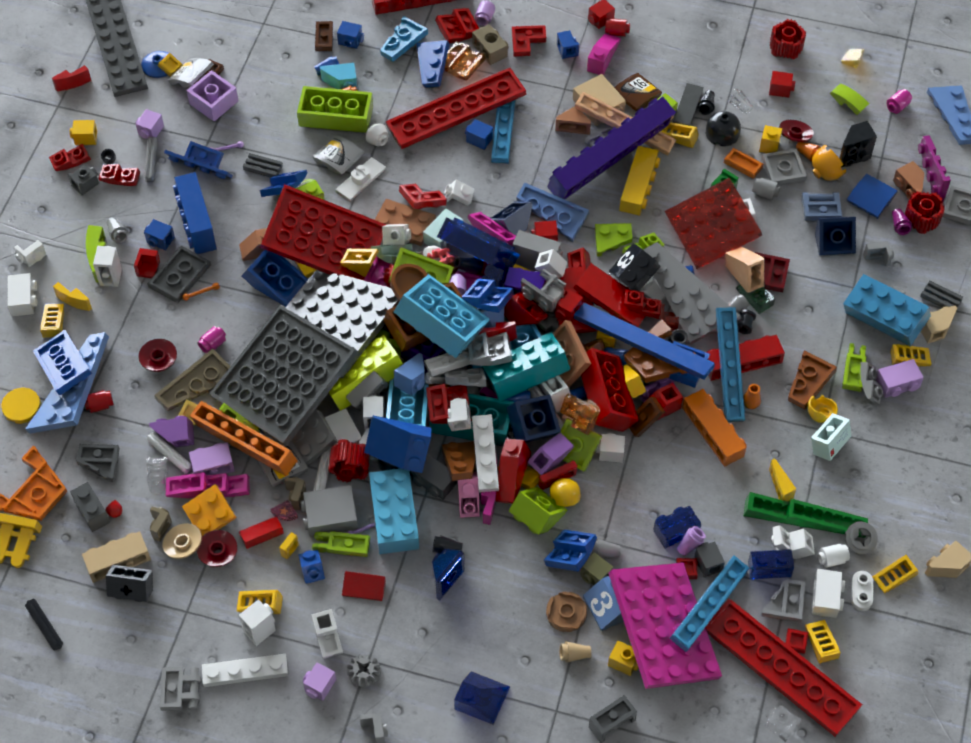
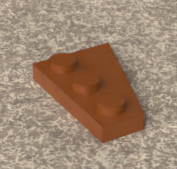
[788,350,837,410]
[442,441,476,481]

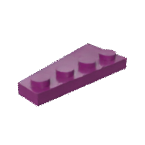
[918,135,951,202]

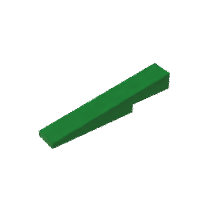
[743,492,868,538]

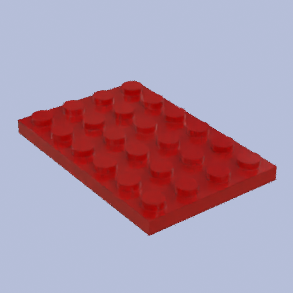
[260,184,386,280]

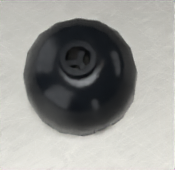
[705,111,741,147]

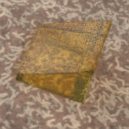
[841,48,865,68]

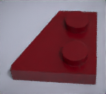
[755,252,790,293]

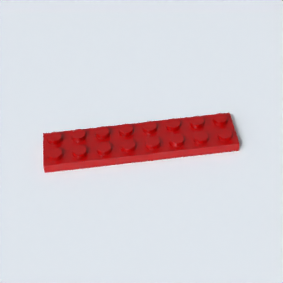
[386,68,527,149]
[705,598,863,737]

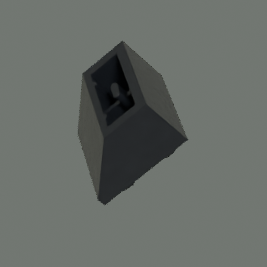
[839,121,877,168]

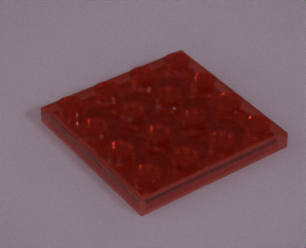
[665,178,763,269]

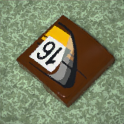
[614,73,662,111]

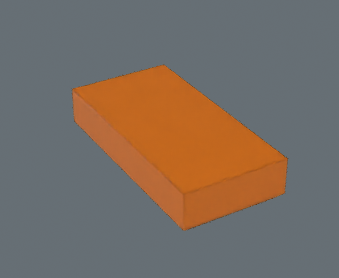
[723,148,764,179]

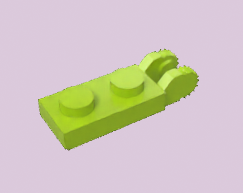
[842,343,866,392]
[312,531,371,557]

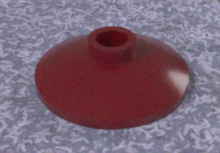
[779,119,814,142]
[139,338,177,372]
[197,530,238,567]

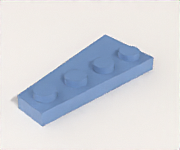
[927,85,971,145]
[516,183,589,242]

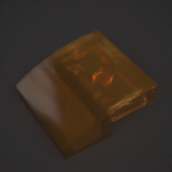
[444,42,486,81]

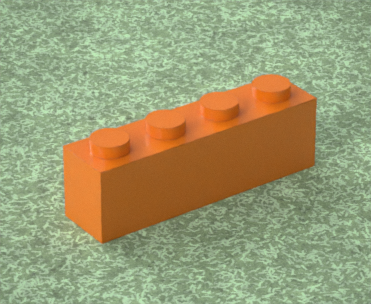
[682,389,747,467]

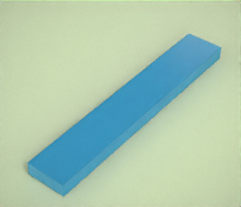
[491,100,516,164]
[716,307,745,422]
[670,555,750,652]

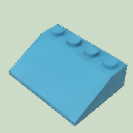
[394,274,490,358]

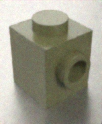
[580,552,613,585]

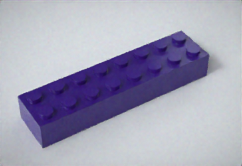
[547,96,676,199]

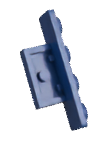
[164,141,233,180]

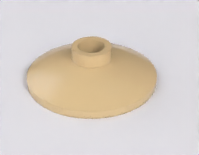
[162,523,202,559]

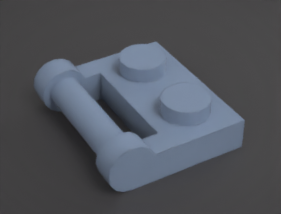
[801,192,842,221]

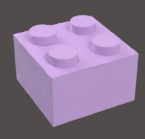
[187,70,238,121]

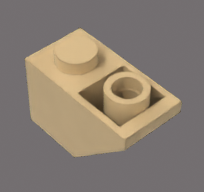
[921,305,957,343]
[925,541,971,578]

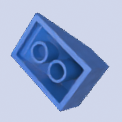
[241,250,308,307]
[364,415,431,473]

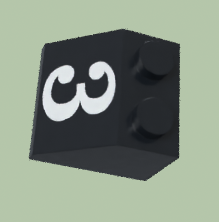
[609,243,661,291]

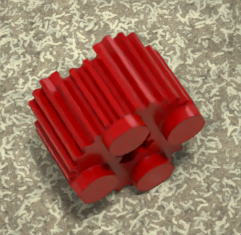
[769,19,806,59]
[905,191,945,234]
[328,439,370,483]

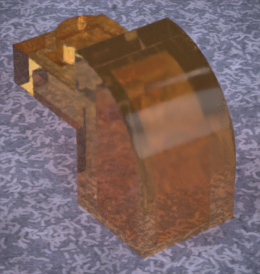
[560,393,600,435]

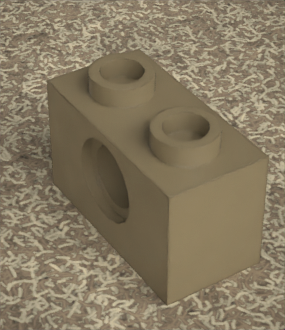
[472,24,509,65]

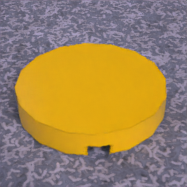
[1,387,41,424]

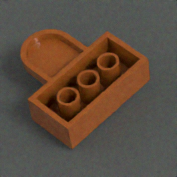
[384,264,462,352]

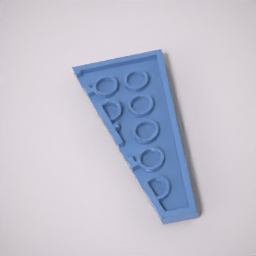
[25,332,109,434]

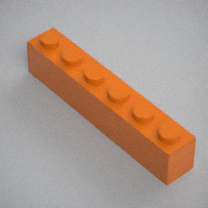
[190,401,298,476]

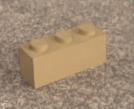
[82,531,151,583]

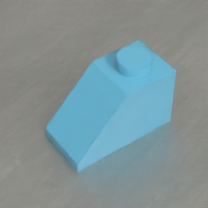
[320,63,357,89]

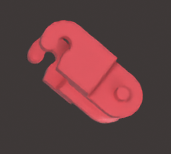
[427,248,455,264]

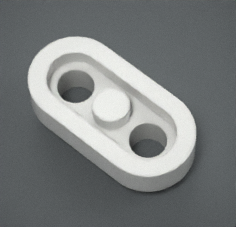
[851,571,873,612]

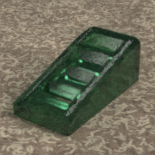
[736,285,775,314]

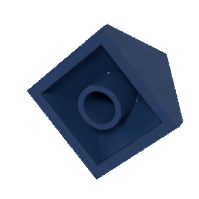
[815,217,856,255]

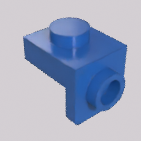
[298,550,325,584]

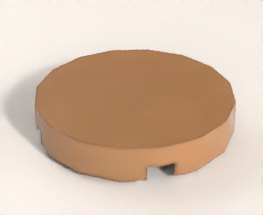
[546,592,587,632]

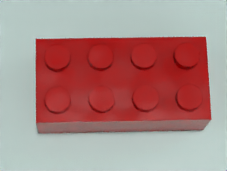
[581,348,638,432]

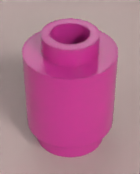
[886,89,912,114]
[197,326,226,353]

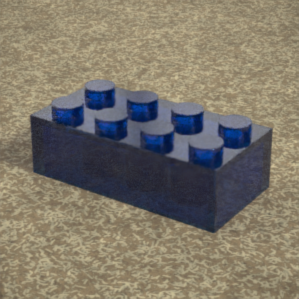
[437,217,520,273]

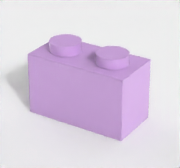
[875,359,924,398]
[189,442,235,476]

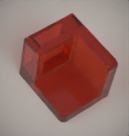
[659,303,679,332]

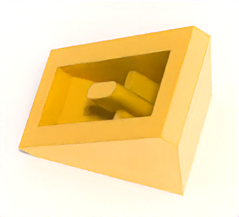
[340,249,379,277]

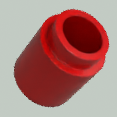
[605,18,630,37]
[85,390,114,413]

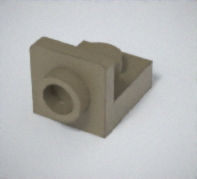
[284,477,306,510]
[150,506,172,542]

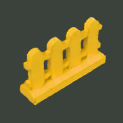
[0,513,42,568]

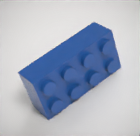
[173,172,217,254]

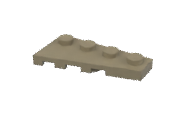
[154,349,231,411]

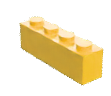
[619,146,661,216]

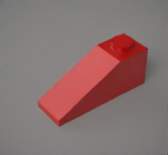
[496,438,531,504]

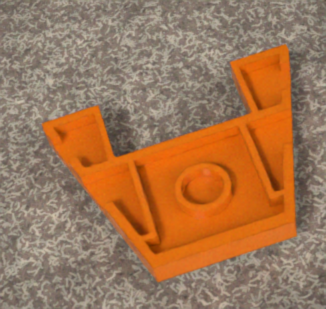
[0,446,67,521]

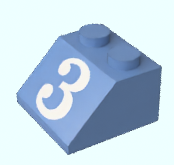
[583,576,624,631]

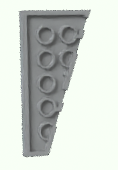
[643,242,741,344]

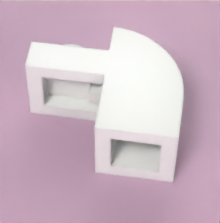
[772,525,815,559]
[311,609,343,659]

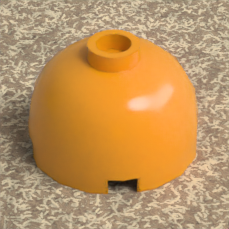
[812,145,846,181]

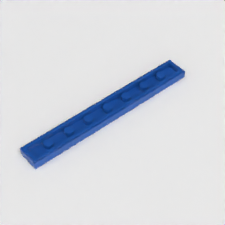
[574,303,715,380]

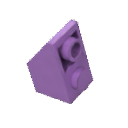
[149,416,194,448]
[528,433,575,475]

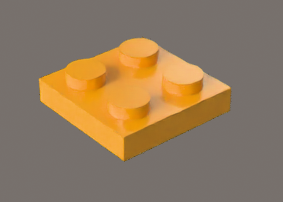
[182,484,237,536]

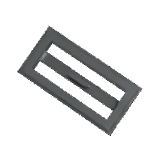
[243,153,283,178]
[920,280,963,308]

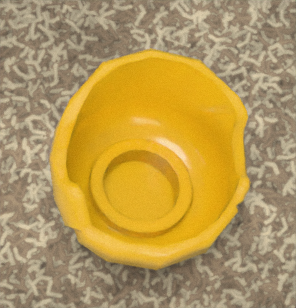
[808,395,838,423]
[550,478,581,507]

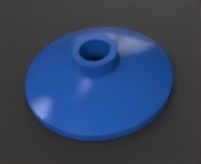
[141,51,169,78]

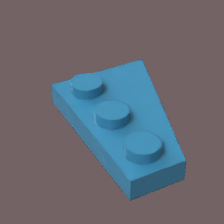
[380,16,428,62]

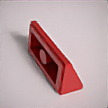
[567,247,591,272]
[239,516,284,549]
[342,571,386,601]

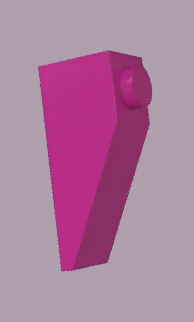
[587,33,621,75]
[468,212,516,260]

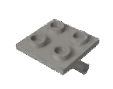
[521,269,566,313]

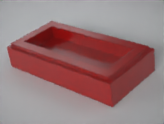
[538,460,577,490]

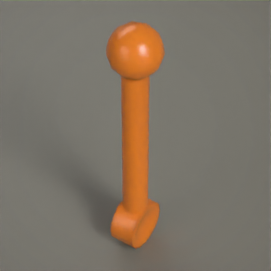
[182,282,220,301]

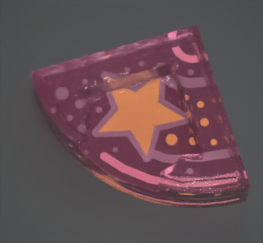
[270,500,298,521]

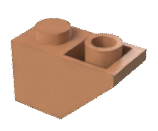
[893,161,924,199]

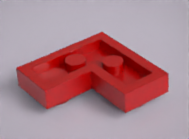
[512,25,547,57]
[399,183,447,209]

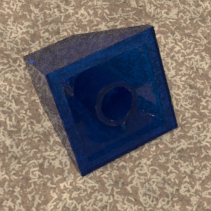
[432,549,465,601]
[454,671,510,725]

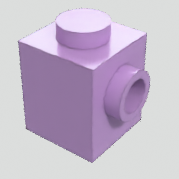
[136,109,164,139]
[303,663,336,701]

